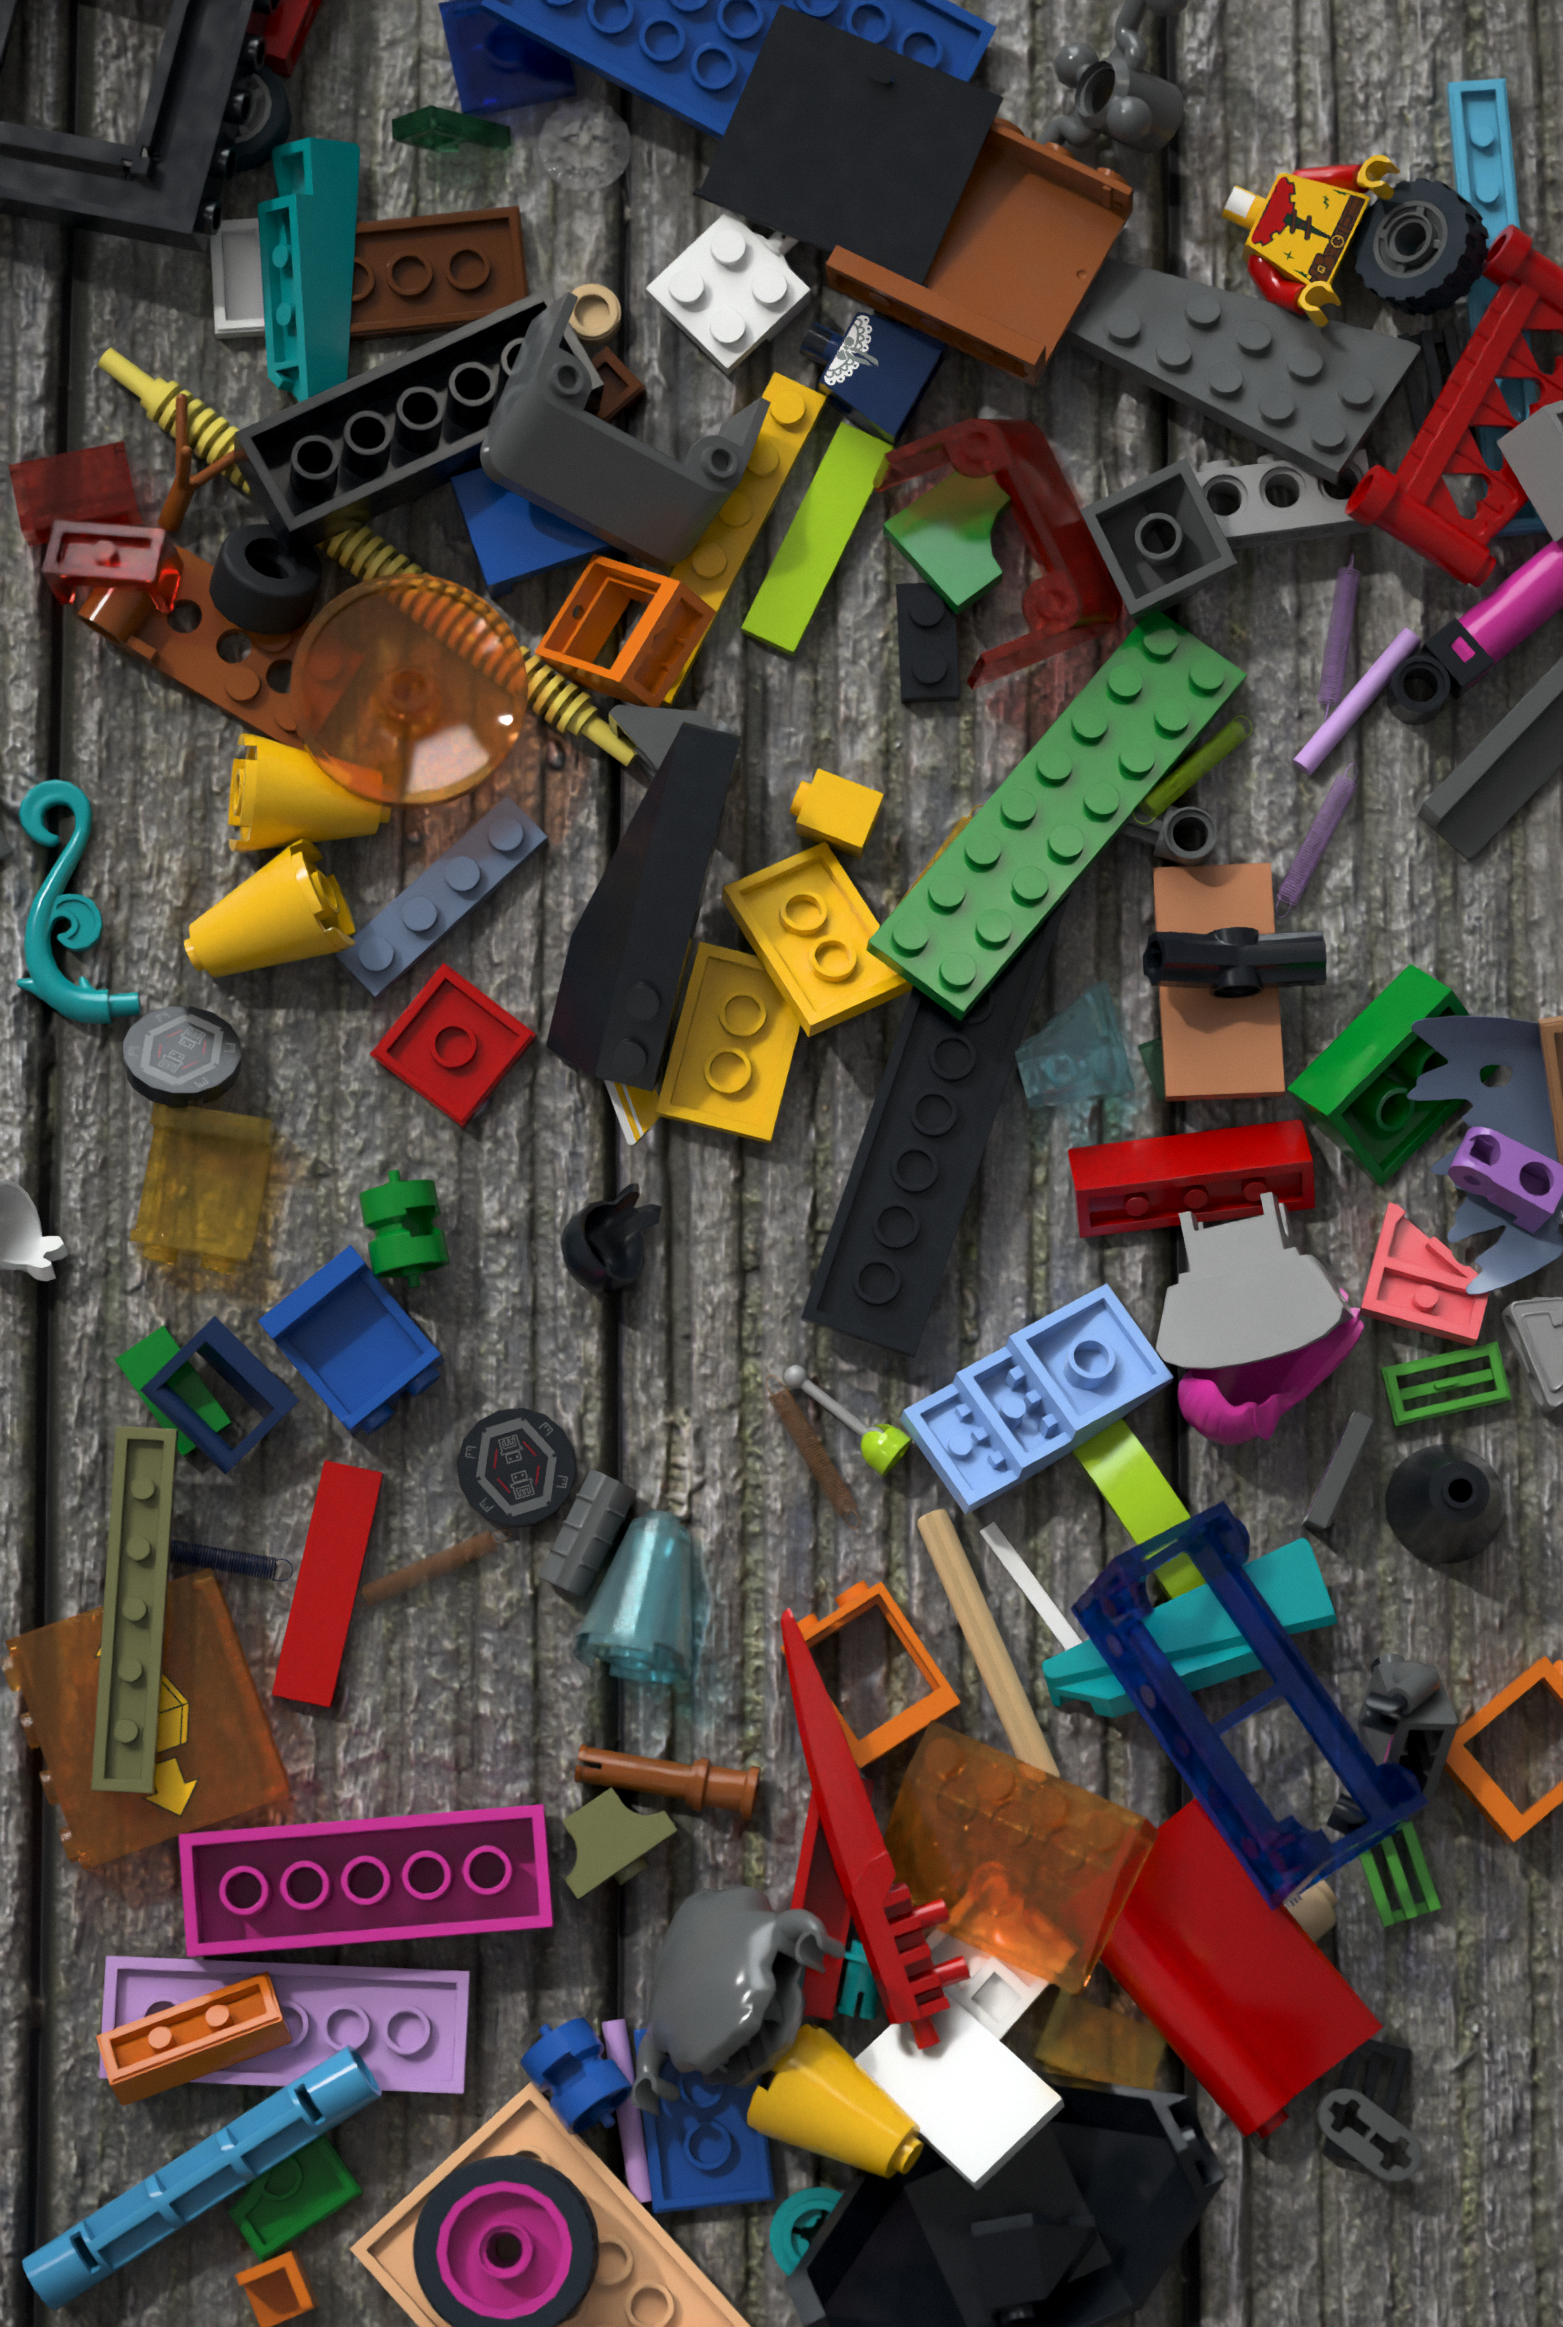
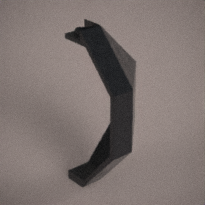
[785,2070,1227,2327]

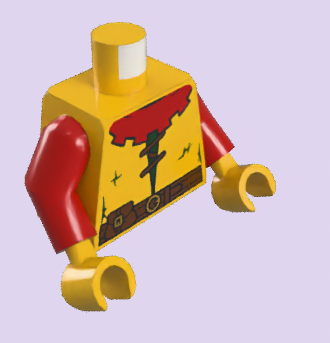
[1221,155,1400,327]

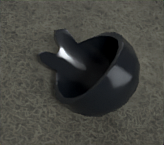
[560,1183,662,1293]

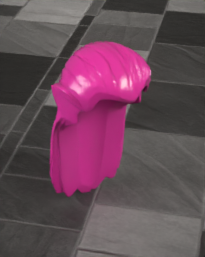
[1177,1288,1365,1445]

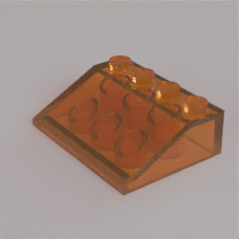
[883,1720,1160,1997]

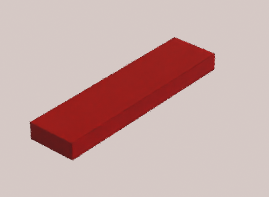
[271,1460,384,1709]

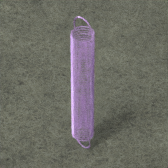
[1317,553,1361,721]
[1276,763,1358,918]

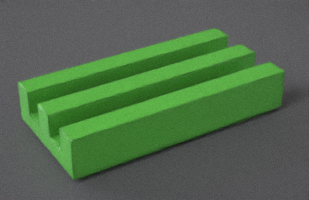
[1379,1341,1512,1428]
[1352,1803,1441,1928]

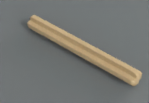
[917,1509,1060,1791]

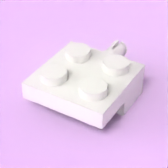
[645,210,811,375]

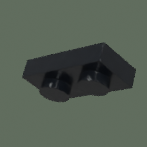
[896,582,960,704]

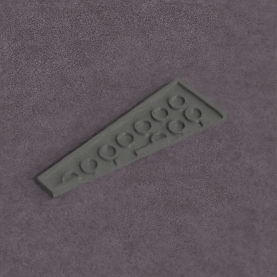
[1061,257,1422,485]

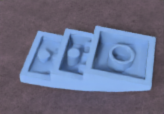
[900,1283,1174,1515]

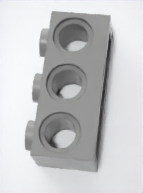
[1194,449,1374,551]

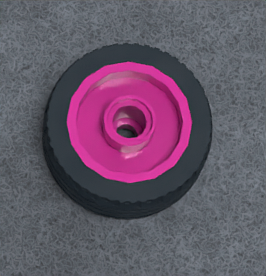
[413,2155,599,2327]

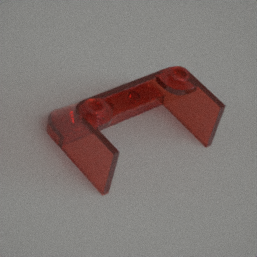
[872,418,1123,690]

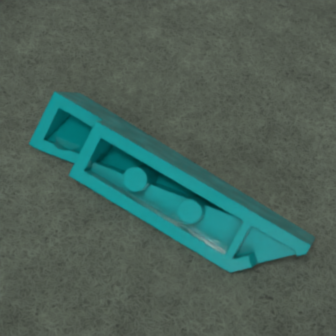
[257,137,360,402]
[1041,1538,1338,1718]

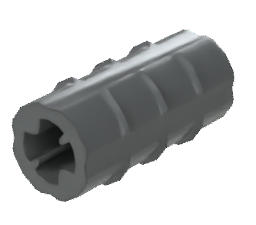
[538,1469,637,1600]

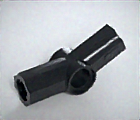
[1143,927,1327,998]

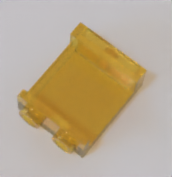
[129,1102,277,1274]

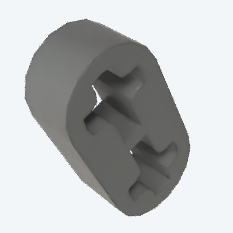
[1316,2088,1422,2182]

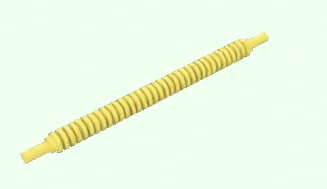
[98,348,636,768]

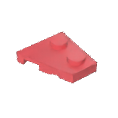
[1360,1202,1489,1347]

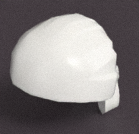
[0,1179,69,1281]

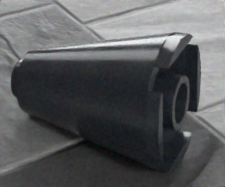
[1385,1444,1505,1564]

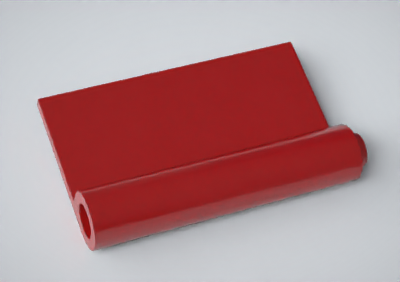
[1059,1797,1383,2140]

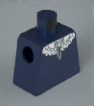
[799,312,947,452]

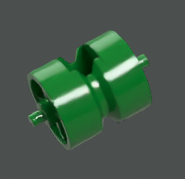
[359,1170,450,1289]

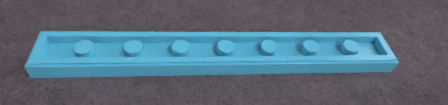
[1446,78,1547,537]

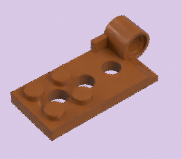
[76,541,366,752]

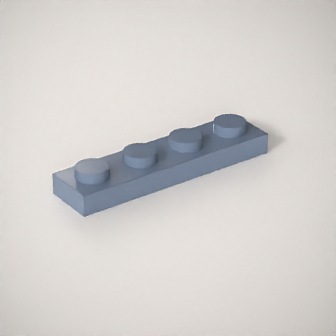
[335,795,548,1001]

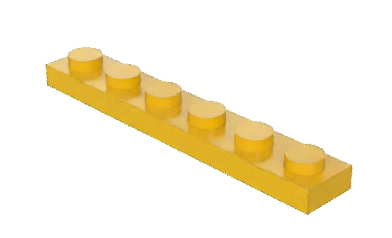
[661,372,827,709]

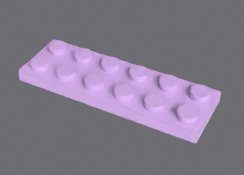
[99,1956,471,2094]

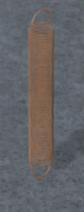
[766,1375,860,1529]
[354,1529,511,1608]

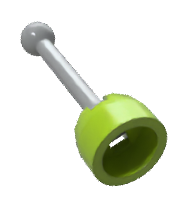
[784,1365,913,1477]

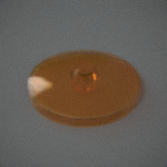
[290,573,528,809]

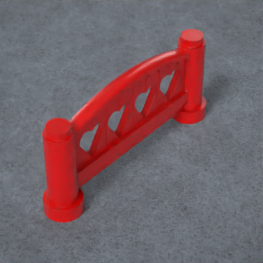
[1345,224,1563,588]

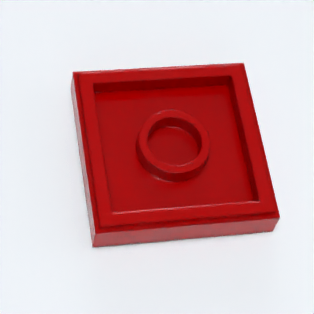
[370,963,537,1130]

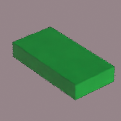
[114,1325,233,1458]

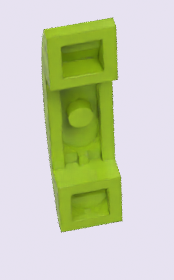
[1071,1418,1226,1601]

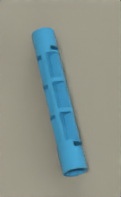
[22,2045,382,2311]

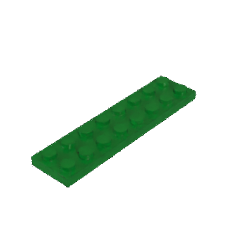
[866,611,1247,1021]

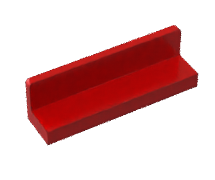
[1068,1119,1315,1238]
[790,1778,875,2020]

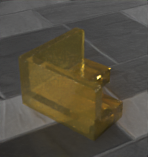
[1030,1988,1167,2089]

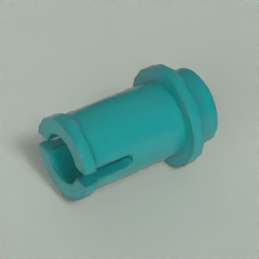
[837,1940,879,2020]

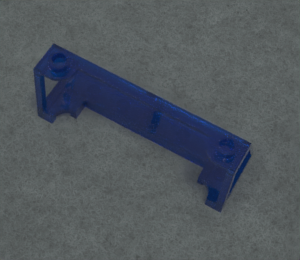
[1070,1501,1429,1911]

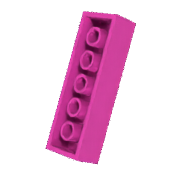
[179,1804,556,1958]

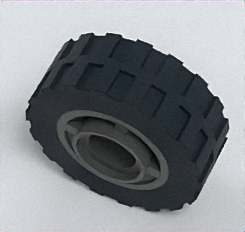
[1352,178,1489,316]

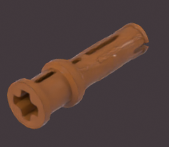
[574,1744,761,1821]

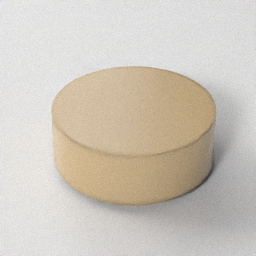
[569,284,621,346]

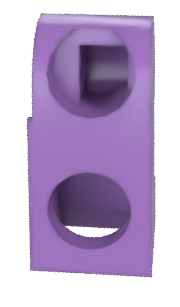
[1448,1127,1563,1234]

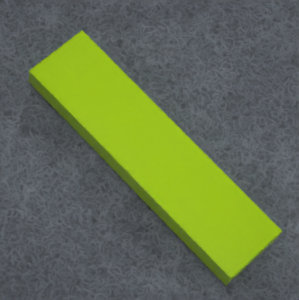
[741,422,894,657]

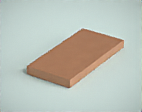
[1152,863,1285,1101]

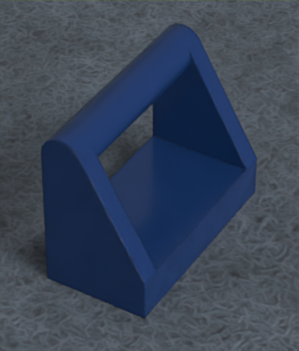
[140,1316,300,1475]

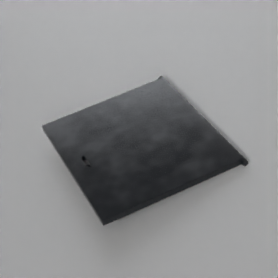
[693,4,1004,289]

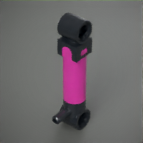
[1386,539,1563,725]

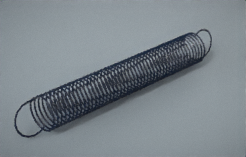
[170,1540,293,1582]

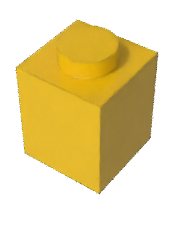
[789,768,884,859]

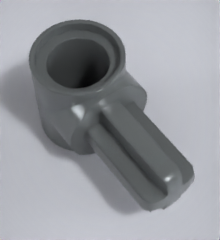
[1118,805,1218,867]

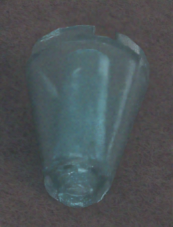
[572,1510,692,1685]

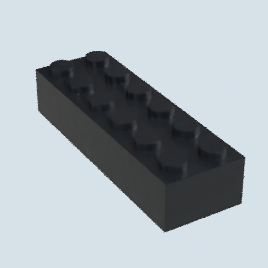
[234,287,604,558]

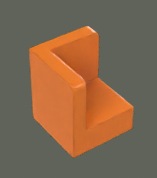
[235,2249,320,2327]

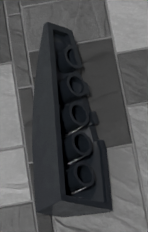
[546,722,741,1092]

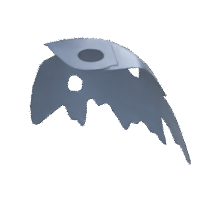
[1407,1016,1563,1295]

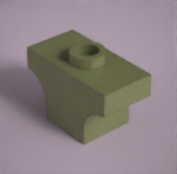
[562,1787,679,1901]

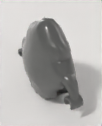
[630,1885,845,2117]

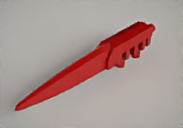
[781,1608,971,2050]

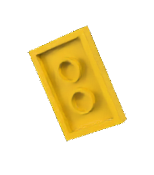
[721,841,913,1037]
[655,942,801,1144]

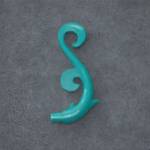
[16,779,141,1024]

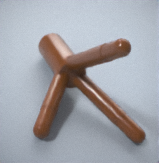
[157,393,235,532]

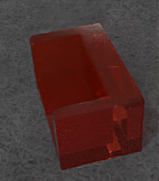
[8,441,143,547]
[41,520,184,613]

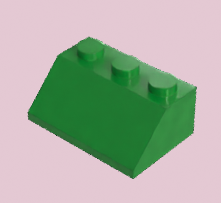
[1287,964,1500,1187]

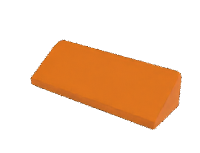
[96,1971,292,2105]

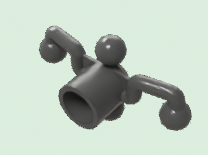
[1036,0,1189,154]

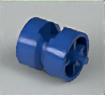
[520,2018,632,2135]

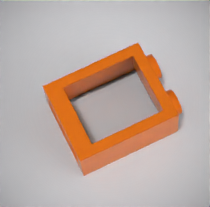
[534,554,716,708]
[780,1580,961,1772]
[1443,1656,1563,1845]

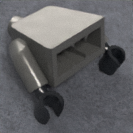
[1326,1653,1458,1837]

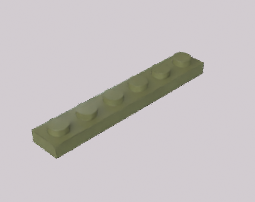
[91,1426,179,1794]

